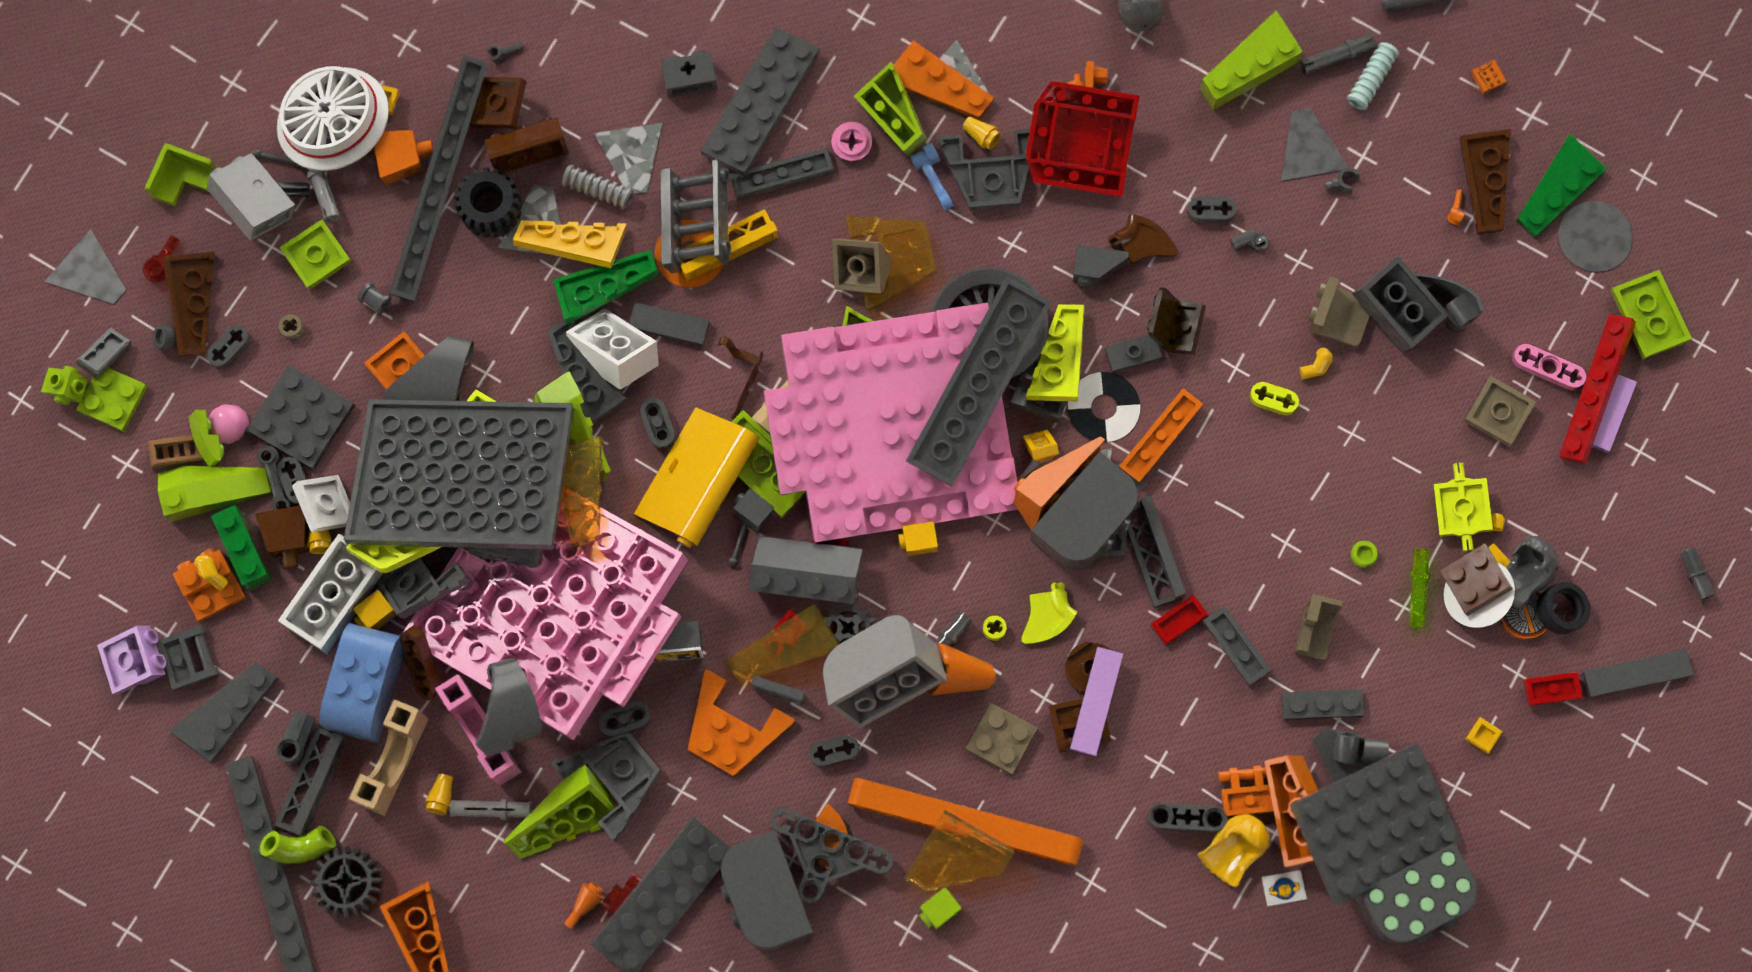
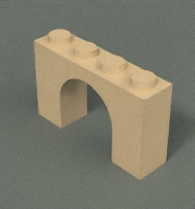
[349,699,429,816]

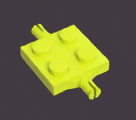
[1434,463,1493,552]

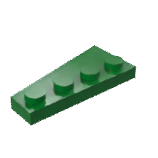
[1516,134,1607,238]

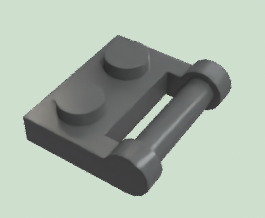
[157,626,220,691]

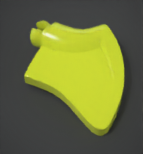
[1021,582,1078,644]

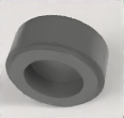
[153,324,175,350]

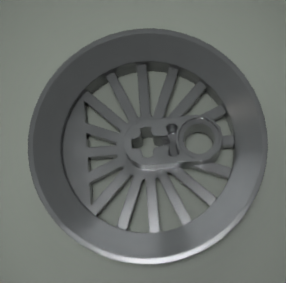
[931,267,1048,378]

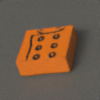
[1471,60,1506,95]

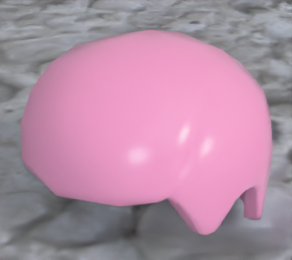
[209,404,250,444]

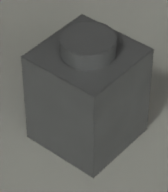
[733,489,774,534]

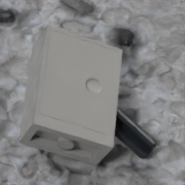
[207,153,310,241]

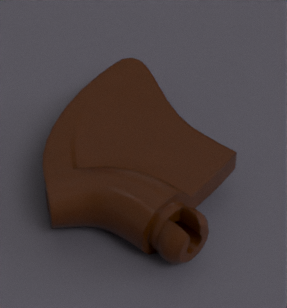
[1108,215,1178,264]

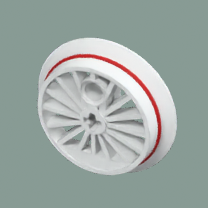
[277,66,389,171]

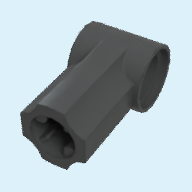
[276,711,316,767]

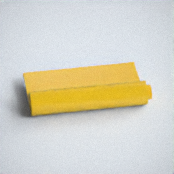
[634,407,759,549]

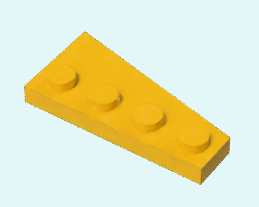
[513,220,627,268]

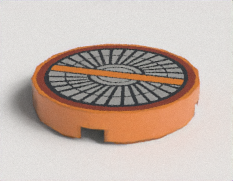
[1500,591,1547,640]

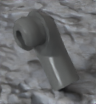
[1230,230,1270,251]

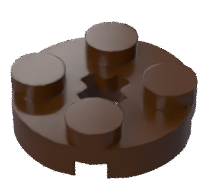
[1065,642,1111,695]

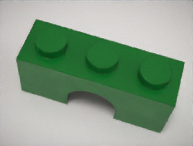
[211,505,273,591]

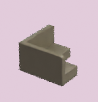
[1294,594,1343,661]

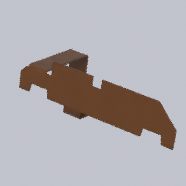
[717,336,764,420]

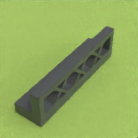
[1127,496,1186,608]
[274,727,348,836]

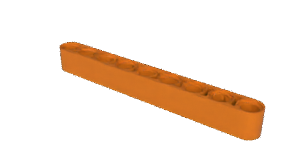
[847,778,1084,866]

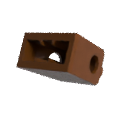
[256,506,309,569]

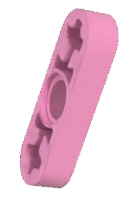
[1512,344,1586,391]

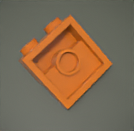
[173,548,247,623]

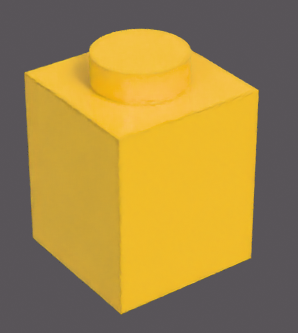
[898,521,938,557]
[353,589,397,630]

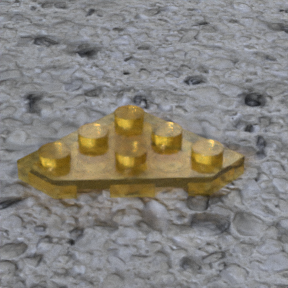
[905,810,1015,892]

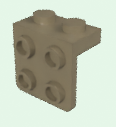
[1308,276,1370,347]

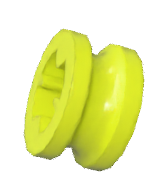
[983,616,1007,641]

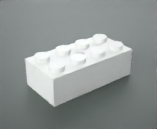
[278,534,383,654]

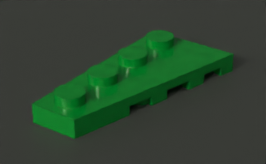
[553,250,659,325]

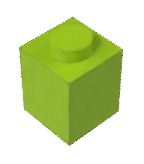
[919,887,962,930]

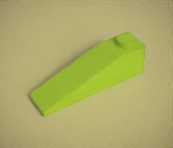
[504,765,617,859]

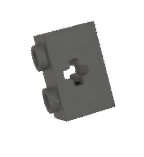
[661,51,718,98]

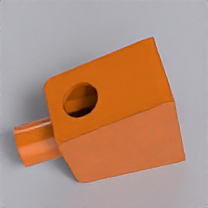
[374,130,434,185]

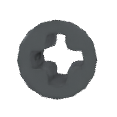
[357,282,392,315]

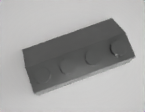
[749,536,863,604]

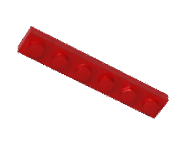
[1559,314,1636,464]

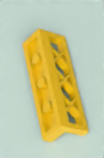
[681,209,779,281]

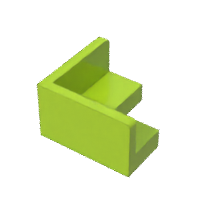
[145,143,217,206]

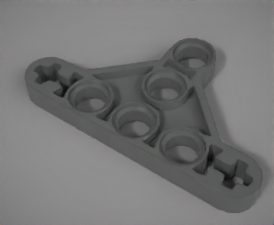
[770,808,893,904]

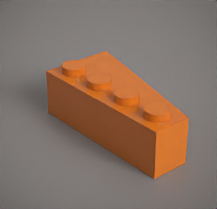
[1264,755,1318,867]

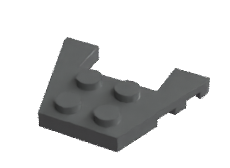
[938,129,1030,210]
[377,557,471,619]
[551,731,662,842]

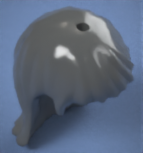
[1118,0,1163,32]
[1506,536,1559,609]

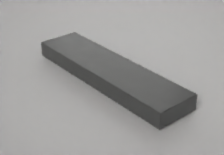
[730,147,835,200]
[1582,649,1693,698]

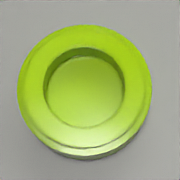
[1350,541,1378,568]

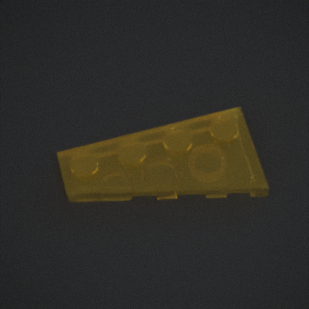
[561,436,603,548]
[726,604,839,683]

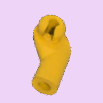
[194,555,228,590]

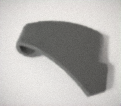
[1414,274,1484,333]
[383,336,474,401]
[475,658,541,756]
[1311,728,1389,782]

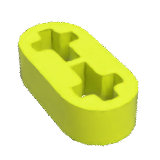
[1250,382,1299,416]

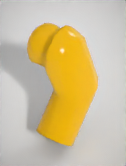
[1299,348,1333,380]

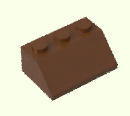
[485,118,569,174]

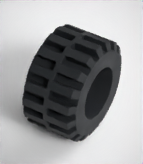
[455,167,522,238]

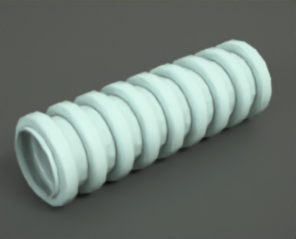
[1347,42,1399,110]

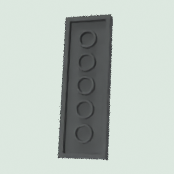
[701,27,820,176]
[590,817,731,972]

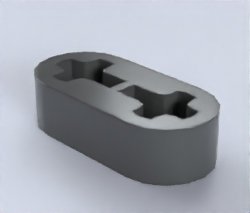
[1187,197,1237,223]
[207,325,251,369]
[277,457,307,506]
[810,735,859,767]

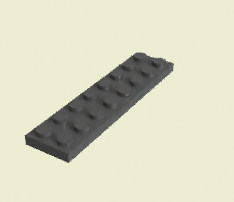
[905,277,1052,487]

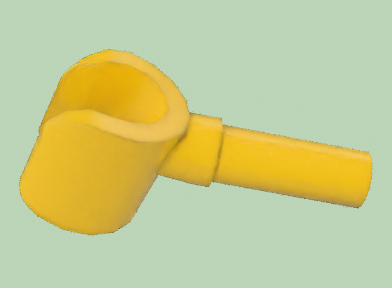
[1491,513,1505,532]

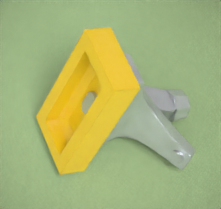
[1017,429,1059,481]

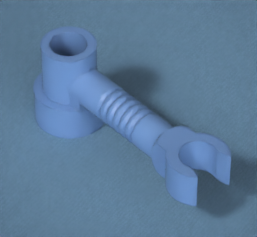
[910,143,953,211]

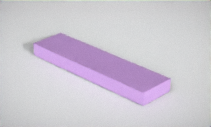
[1070,647,1123,757]

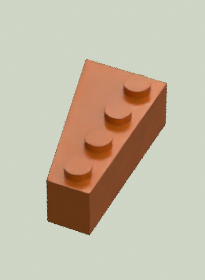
[379,881,449,972]

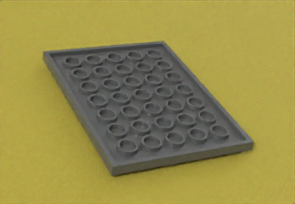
[344,399,574,550]

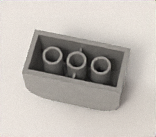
[823,615,946,729]

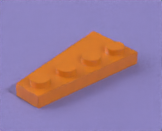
[894,40,994,120]

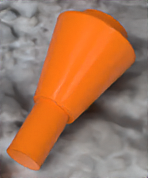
[564,882,605,929]

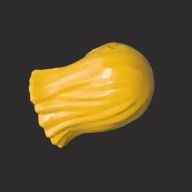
[1198,814,1270,887]

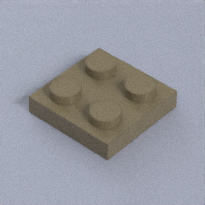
[1464,376,1536,447]
[965,703,1037,775]

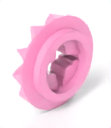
[831,122,872,162]

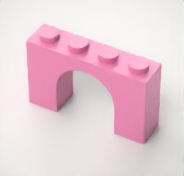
[435,674,522,787]

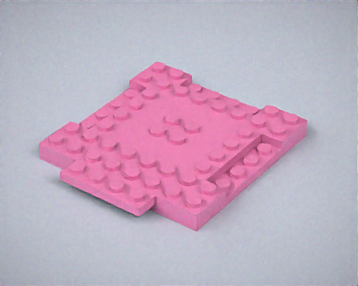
[764,303,1018,543]
[403,487,688,740]

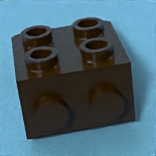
[1147,287,1206,355]

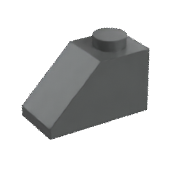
[1072,245,1129,287]

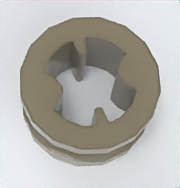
[279,314,304,340]

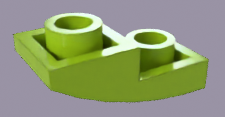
[189,410,224,466]

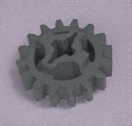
[819,603,875,652]

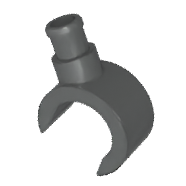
[1324,167,1360,193]

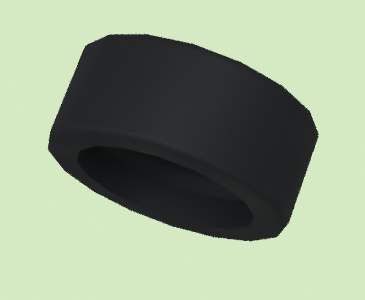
[1537,582,1591,635]

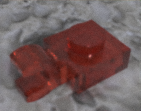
[600,873,642,915]

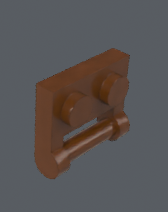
[1049,698,1111,753]

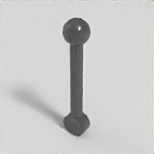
[253,149,302,167]
[728,521,747,567]

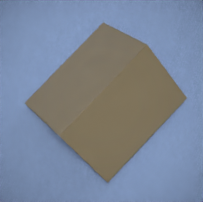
[832,238,893,293]

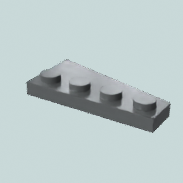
[169,662,279,763]

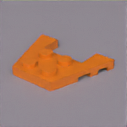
[688,669,796,777]

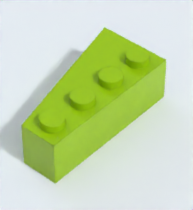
[1200,10,1303,110]

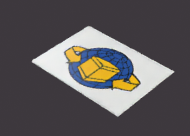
[1262,870,1307,906]

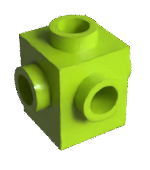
[41,366,88,405]

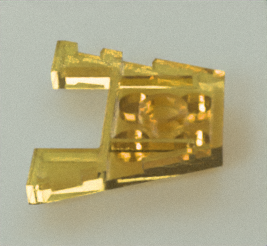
[845,214,937,311]

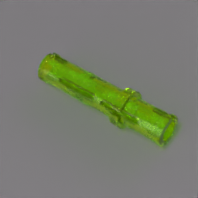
[1408,548,1431,629]

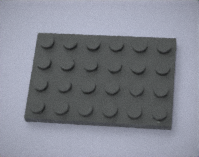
[1289,743,1461,906]

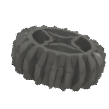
[310,846,384,919]

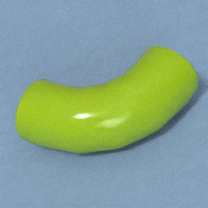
[260,826,336,864]

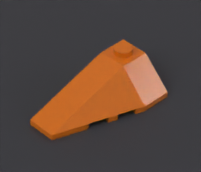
[1014,436,1105,530]

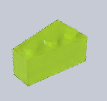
[854,62,927,157]

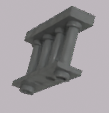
[661,160,731,273]

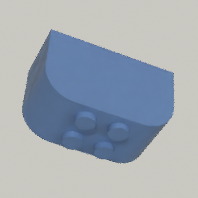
[319,623,404,744]

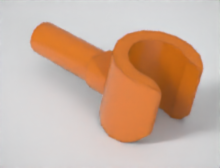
[1447,190,1465,226]

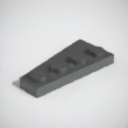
[547,320,627,424]

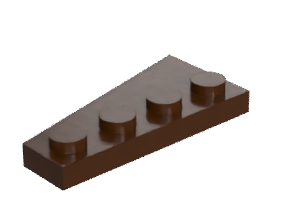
[1459,129,1511,235]
[162,251,215,358]

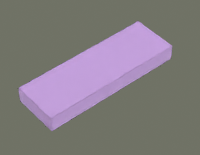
[1592,374,1637,453]

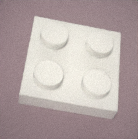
[292,475,350,533]

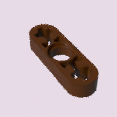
[400,626,441,700]

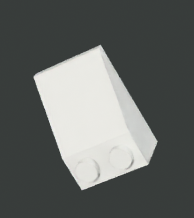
[566,308,659,390]

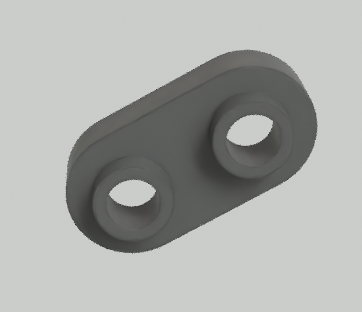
[640,398,675,449]
[599,701,651,737]

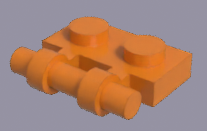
[1218,765,1274,817]

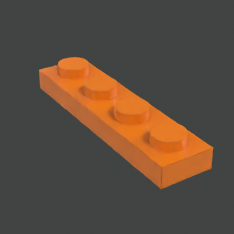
[1119,388,1203,485]

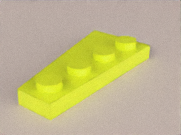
[1026,304,1085,401]

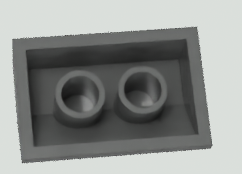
[1352,256,1449,352]

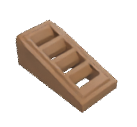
[147,435,204,470]

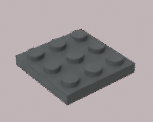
[246,365,355,470]

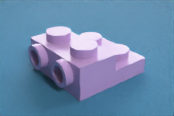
[97,626,166,694]

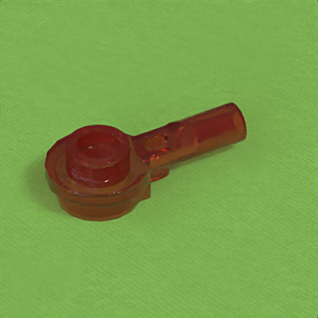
[143,235,180,283]

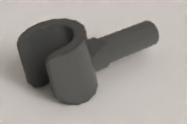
[487,42,524,63]

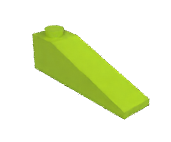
[532,372,611,482]
[158,466,272,522]

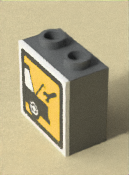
[653,621,704,662]

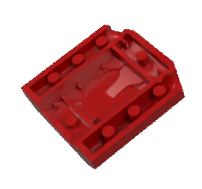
[1025,81,1140,197]

